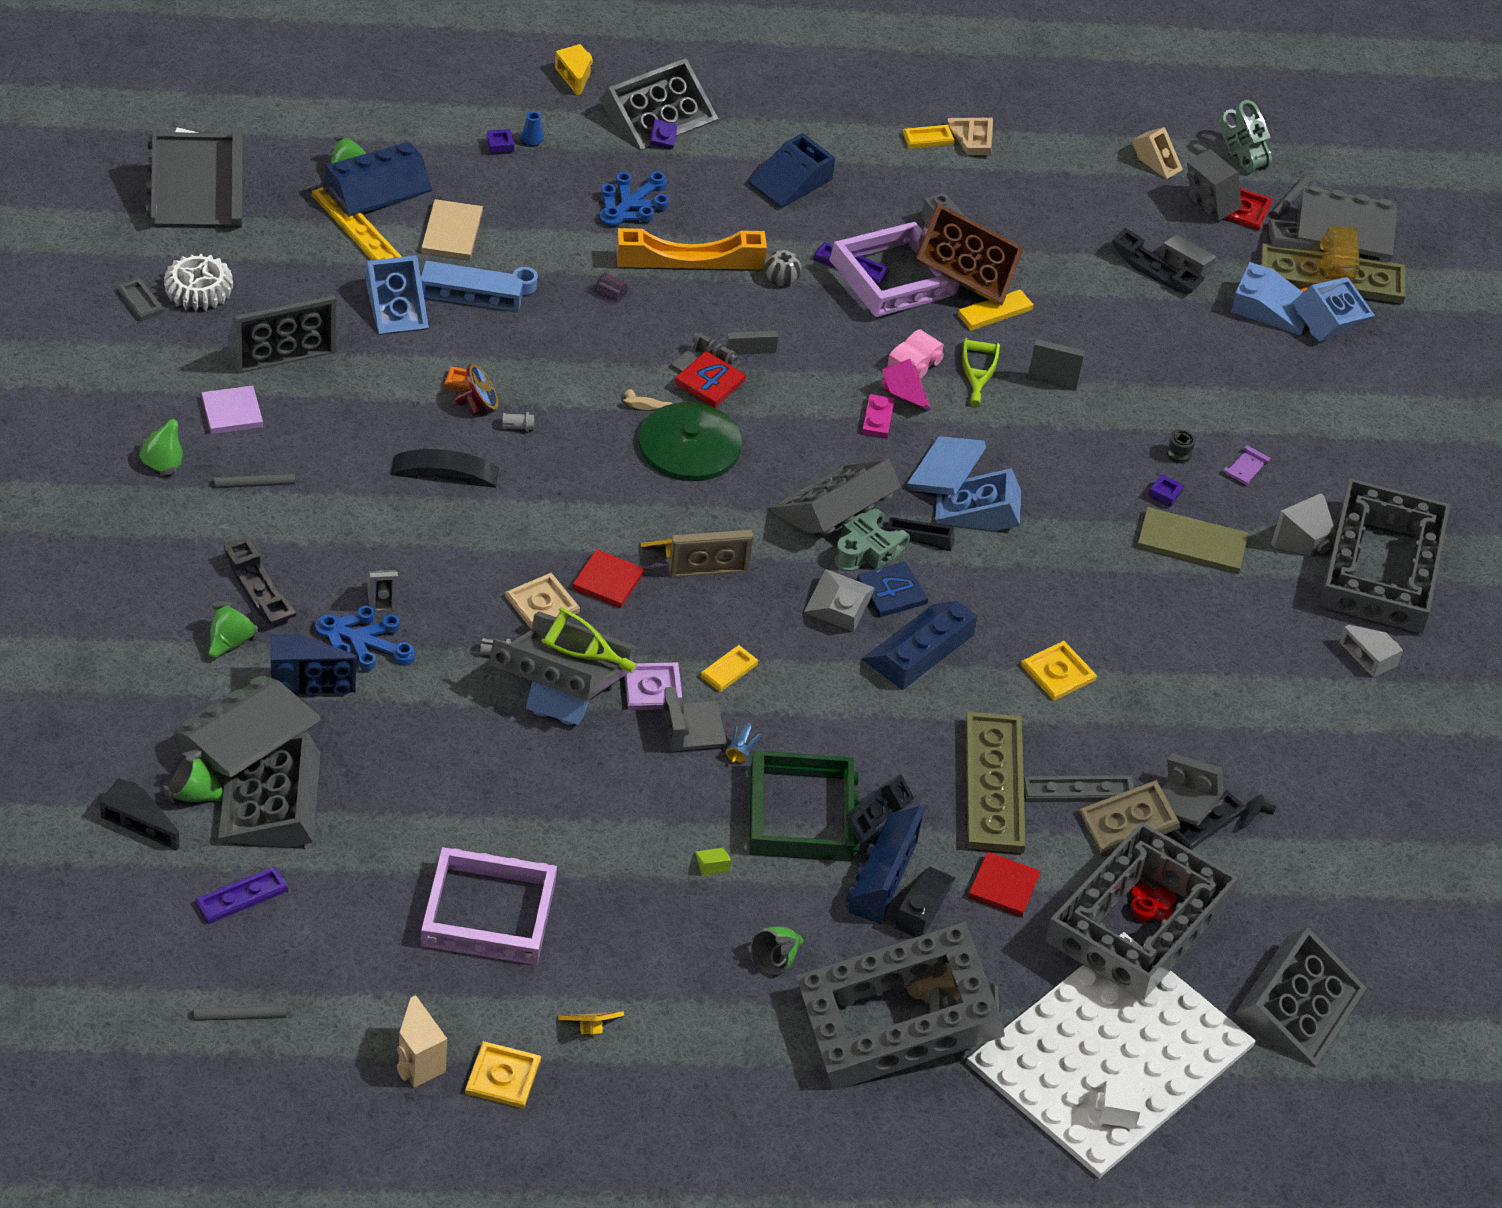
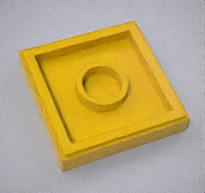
[1021,641,1097,701]
[465,1041,541,1109]

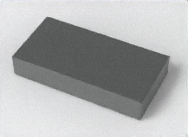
[117,278,164,321]
[726,331,778,355]

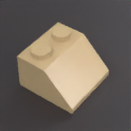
[397,995,447,1088]

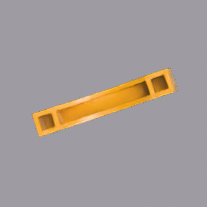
[616,228,767,270]

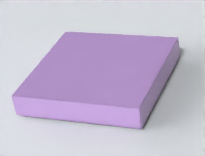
[202,386,263,434]
[624,662,682,710]

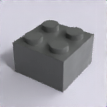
[1187,149,1242,221]

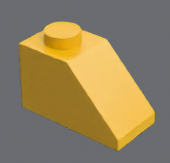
[555,44,593,95]

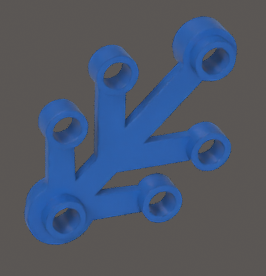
[600,171,669,227]
[315,606,415,671]

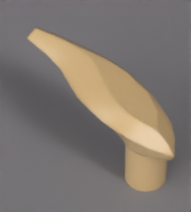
[623,389,672,410]

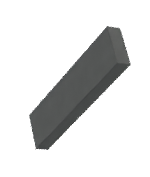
[1023,775,1134,802]

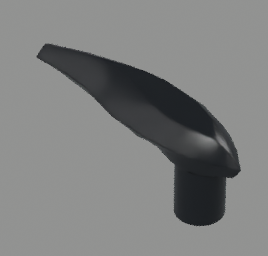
[1241,794,1277,829]

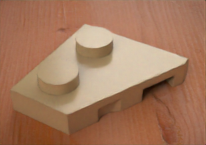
[948,118,993,155]

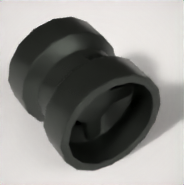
[1166,429,1195,464]

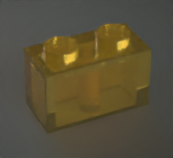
[1320,226,1359,281]

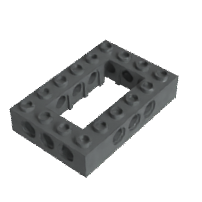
[1319,478,1450,634]
[1045,822,1239,1001]
[796,921,1005,1090]

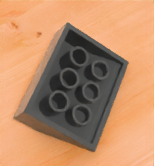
[600,58,719,150]
[1296,185,1397,259]
[228,295,336,374]
[769,458,901,535]
[174,676,321,777]
[219,732,321,848]
[1235,927,1367,1067]

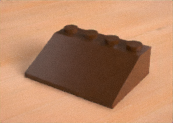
[915,203,1024,306]

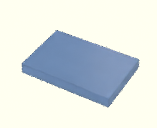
[907,436,986,495]

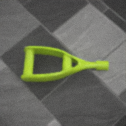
[962,338,1000,407]
[541,607,637,674]

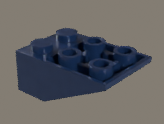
[748,133,835,208]
[270,634,356,696]

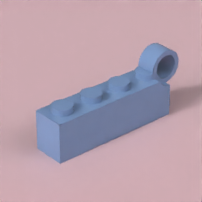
[421,261,538,312]

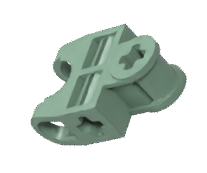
[1219,100,1272,174]
[835,509,910,571]

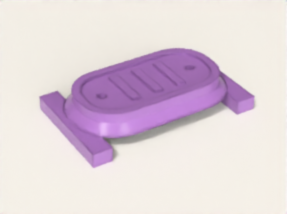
[1223,445,1271,485]

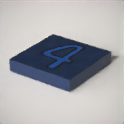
[857,562,928,617]

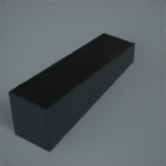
[887,517,955,551]

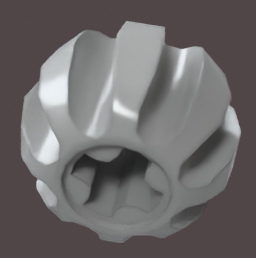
[765,250,802,287]

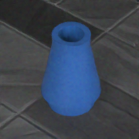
[520,111,544,146]

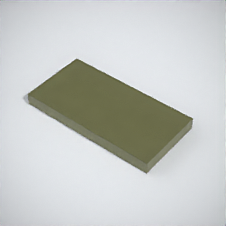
[1137,507,1249,574]

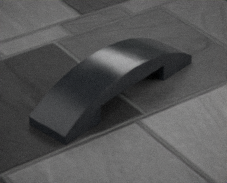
[1112,228,1205,293]
[391,449,499,488]
[224,537,296,625]
[846,774,915,844]

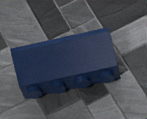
[323,142,432,217]
[862,601,977,690]
[846,806,925,924]

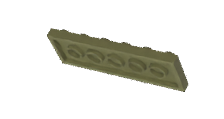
[1260,243,1405,304]
[966,712,1025,853]

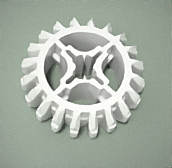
[164,253,233,312]

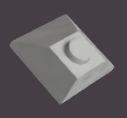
[1271,493,1335,556]
[804,569,875,632]

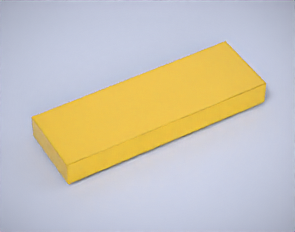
[958,289,1033,330]

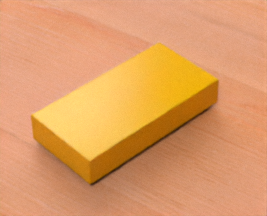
[903,125,954,149]
[700,645,758,692]

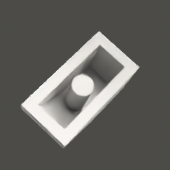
[1095,1061,1145,1129]

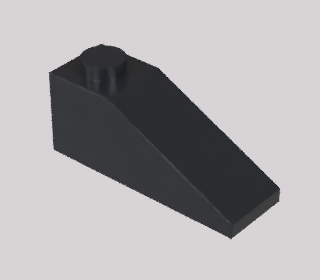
[100,778,180,851]
[895,866,956,937]

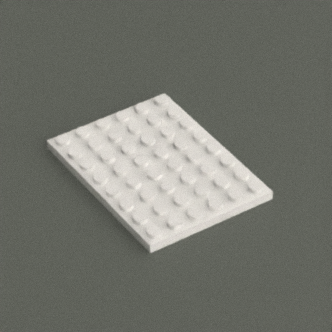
[966,932,1256,1179]

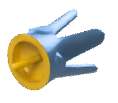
[726,723,762,763]

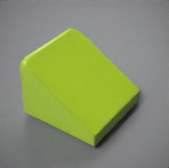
[695,848,731,876]

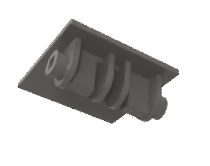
[671,333,742,372]

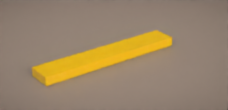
[312,187,402,260]

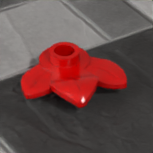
[1131,881,1177,923]

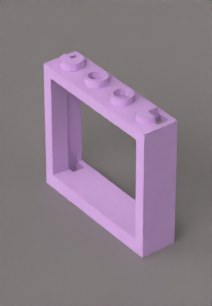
[830,222,960,317]
[421,847,557,965]

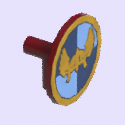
[455,364,498,415]

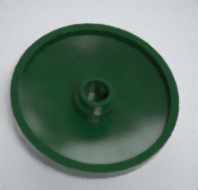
[639,402,742,481]

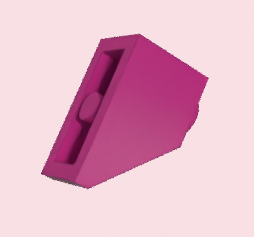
[881,359,931,411]

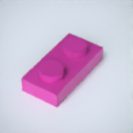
[862,394,895,439]

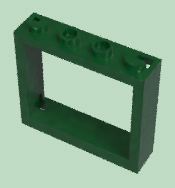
[749,750,859,862]

